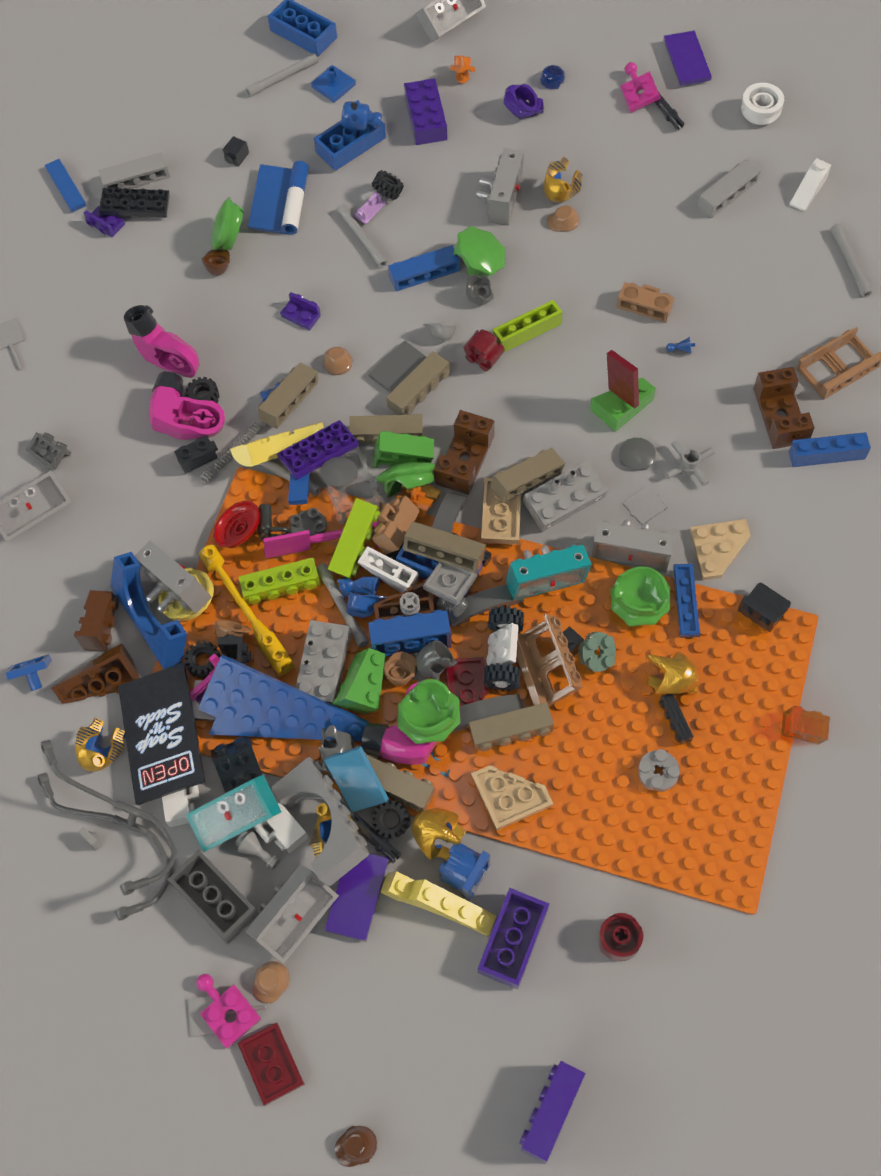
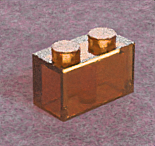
[781,706,830,745]

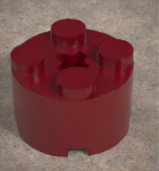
[463,329,505,372]
[598,913,644,962]

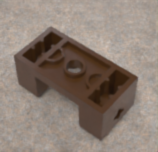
[753,367,815,449]
[434,410,495,495]

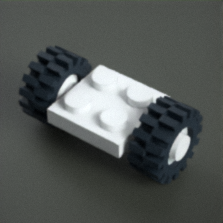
[483,606,524,691]

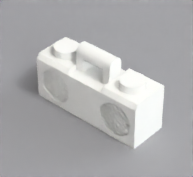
[162,785,200,827]
[254,794,308,853]

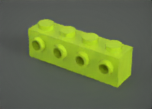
[493,299,563,353]
[328,498,380,579]
[239,557,320,605]

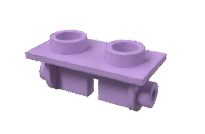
[353,192,386,224]

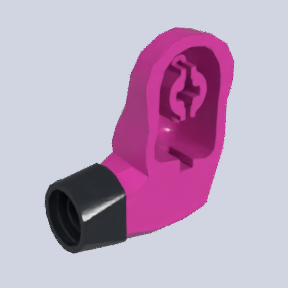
[123,305,200,378]
[149,371,225,440]
[361,681,438,765]

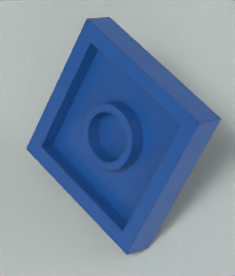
[311,65,356,103]
[5,654,52,691]

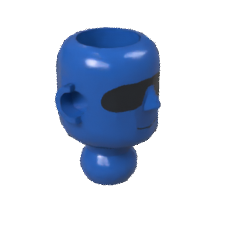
[341,100,382,131]

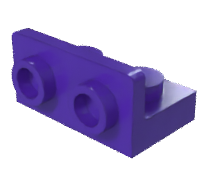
[83,206,125,237]
[280,292,321,331]

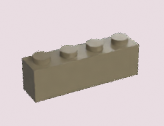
[386,351,450,415]
[258,362,318,429]
[349,414,423,445]
[490,448,565,503]
[403,522,486,573]
[469,702,554,752]
[365,754,435,812]

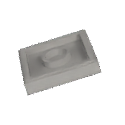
[423,562,477,605]

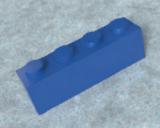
[388,245,460,292]
[789,432,871,467]

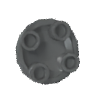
[619,437,656,470]
[320,457,358,490]
[290,508,327,536]

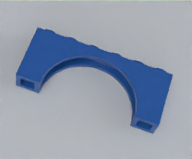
[110,552,187,669]

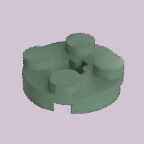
[578,632,616,672]

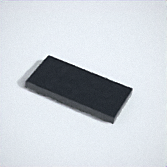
[99,187,170,217]

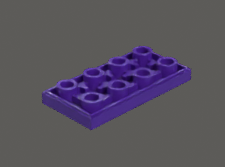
[663,30,712,86]
[277,420,359,480]
[325,854,389,942]

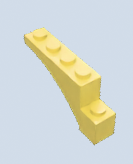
[380,871,497,936]

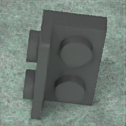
[26,432,72,470]

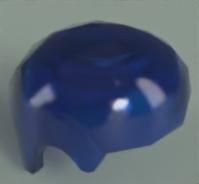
[540,65,565,89]

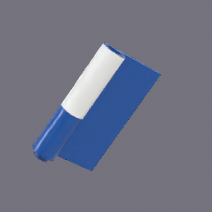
[248,161,309,235]

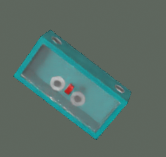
[505,545,592,601]
[186,775,282,852]

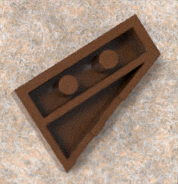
[374,579,434,620]
[74,590,119,652]

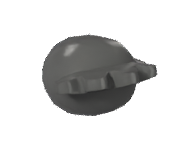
[412,640,457,682]
[318,725,354,779]

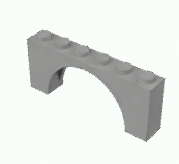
[271,757,370,886]

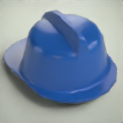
[344,592,387,618]

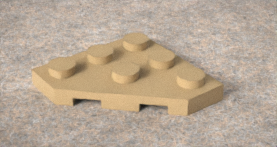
[690,519,751,581]
[471,765,553,830]

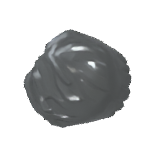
[466,274,494,306]
[436,596,469,619]

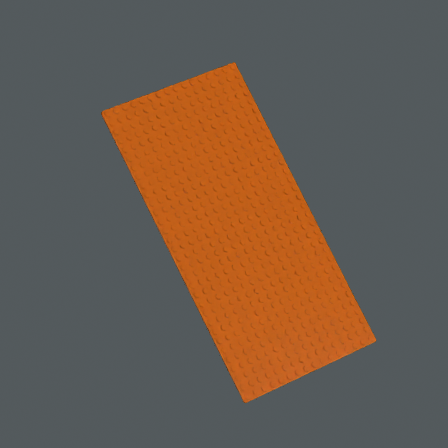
[152,467,818,915]

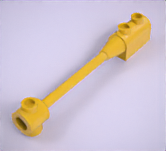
[198,545,295,678]

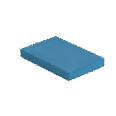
[324,746,389,812]

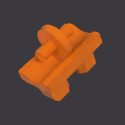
[450,55,475,83]
[396,486,434,518]

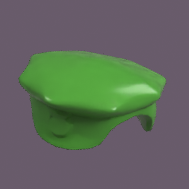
[211,197,244,251]
[453,226,505,277]
[375,462,435,498]
[610,566,670,626]
[398,679,461,744]

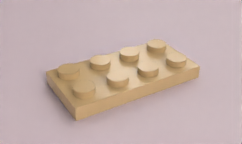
[481,477,521,545]

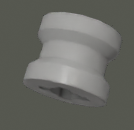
[400,592,420,616]

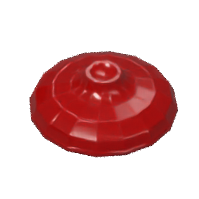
[213,501,260,548]

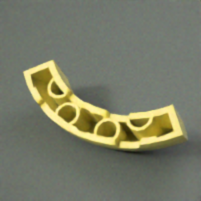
[230,422,324,466]

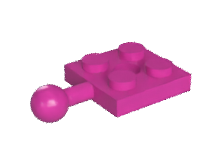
[620,62,661,113]
[196,974,262,1049]

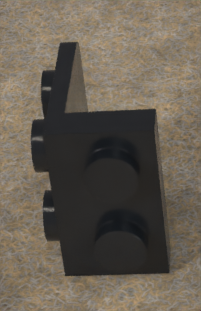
[737,582,791,632]
[218,635,251,666]
[211,737,262,793]

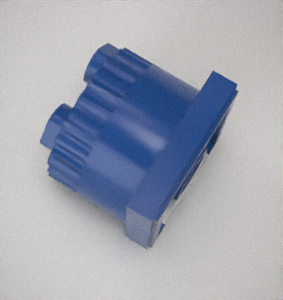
[438,843,490,900]

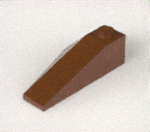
[51,643,139,704]

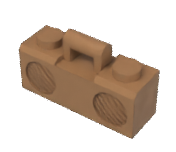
[617,282,675,323]
[372,495,420,554]

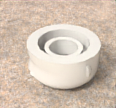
[741,83,784,125]

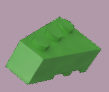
[590,377,656,432]
[372,431,434,468]
[332,648,385,715]

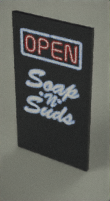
[118,663,206,806]

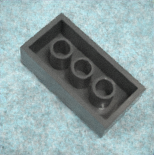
[167,850,259,944]

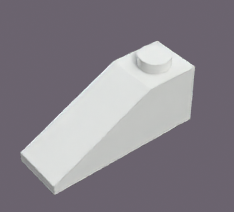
[789,158,831,212]
[358,546,418,593]

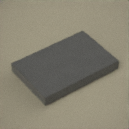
[369,341,426,393]

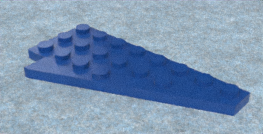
[198,655,370,741]

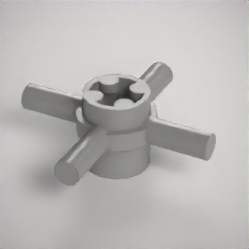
[665,440,715,486]

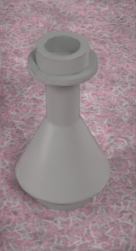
[236,831,280,870]

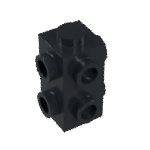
[174,435,218,474]

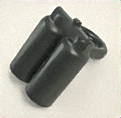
[258,504,291,543]

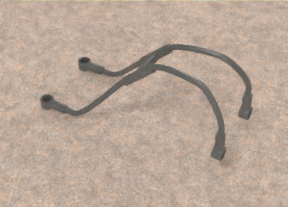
[38,740,177,921]

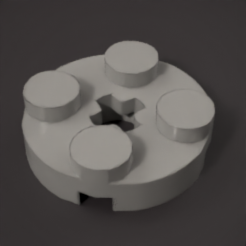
[638,749,680,792]

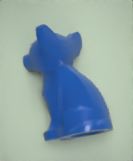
[337,576,380,597]

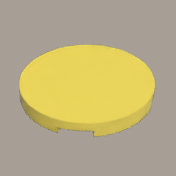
[158,568,214,622]

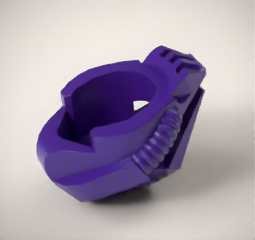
[503,84,544,119]

